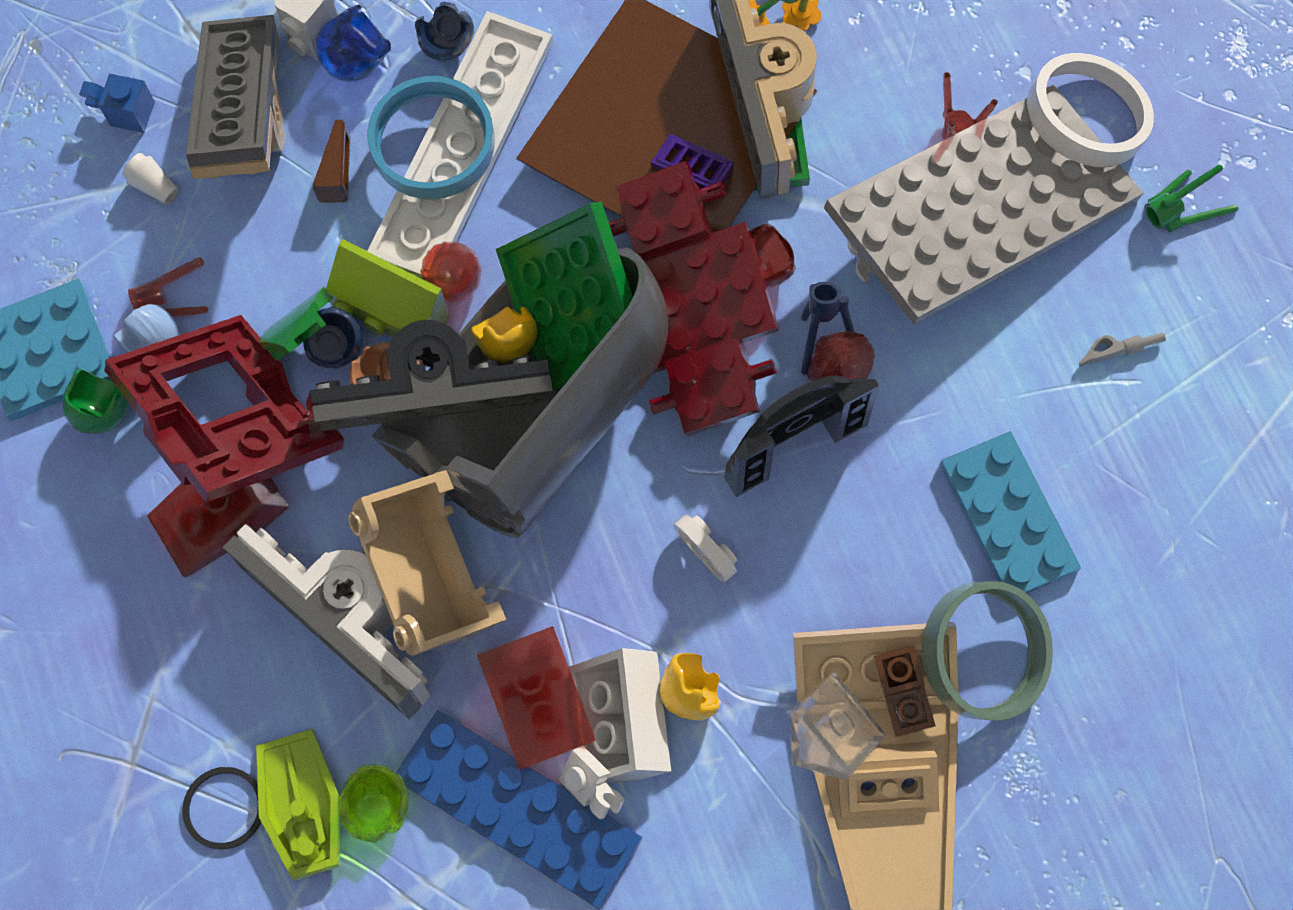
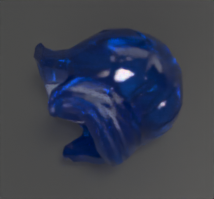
[315,4,391,82]

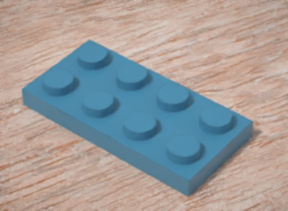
[939,431,1081,594]

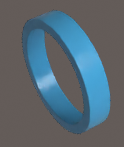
[367,76,495,199]

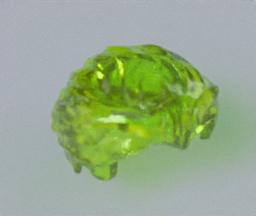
[339,764,408,843]

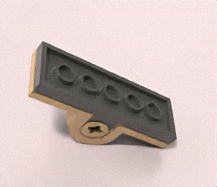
[709,0,817,199]
[186,15,285,179]

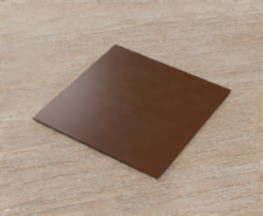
[516,0,817,233]

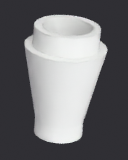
[122,153,179,205]

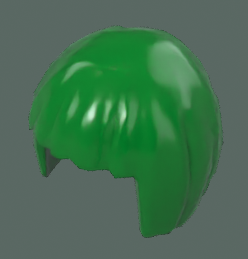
[62,369,129,434]

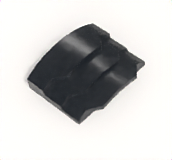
[725,375,879,497]

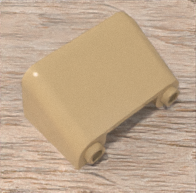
[348,470,506,656]

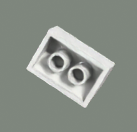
[568,648,671,783]

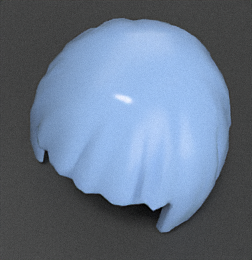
[113,304,179,352]

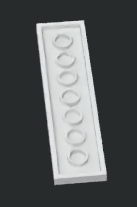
[367,11,553,285]

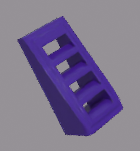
[651,134,734,202]

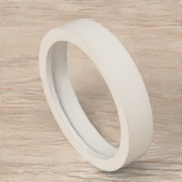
[1027,53,1154,167]

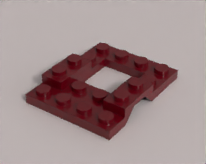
[104,315,344,503]

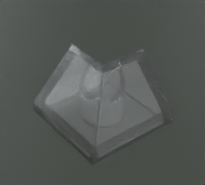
[786,672,886,780]

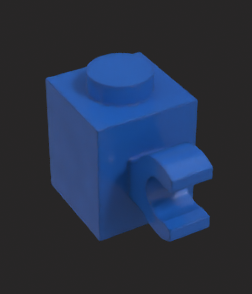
[79,73,155,133]

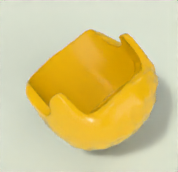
[471,307,538,364]
[660,653,721,721]

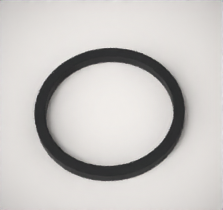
[182,767,261,849]

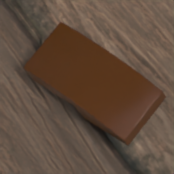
[874,645,936,737]

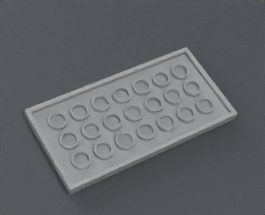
[824,84,1144,325]

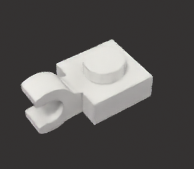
[558,746,625,819]

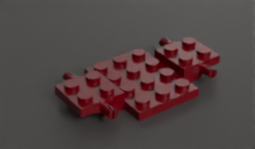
[609,161,779,436]

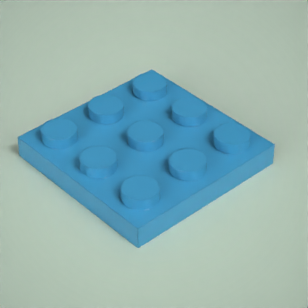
[0,278,112,421]

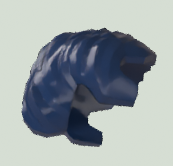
[415,1,474,61]

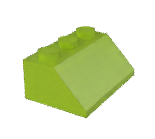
[326,239,450,338]

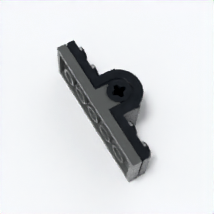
[306,320,553,433]

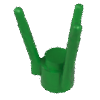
[1144,164,1238,232]

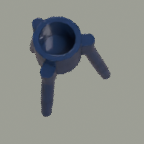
[801,282,857,375]

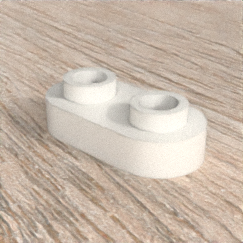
[673,514,738,583]

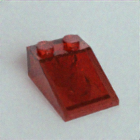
[147,477,289,577]
[477,626,596,770]

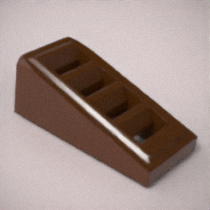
[313,120,351,203]

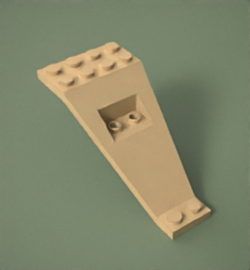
[793,622,959,910]

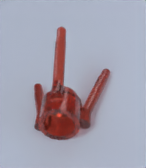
[941,72,998,140]
[128,257,208,317]

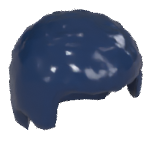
[303,307,363,369]

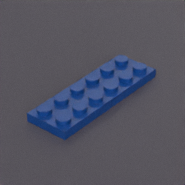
[393,709,642,910]

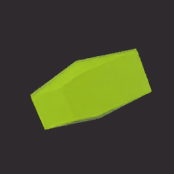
[256,729,340,881]

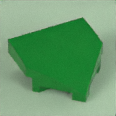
[259,287,333,361]

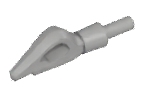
[1078,332,1166,367]

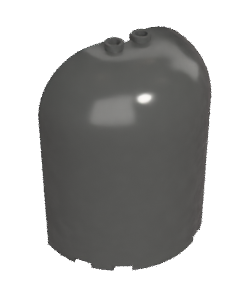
[372,247,668,538]

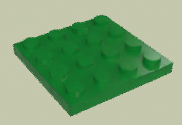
[496,201,633,390]

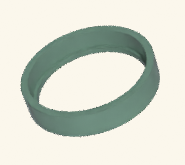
[922,581,1053,721]

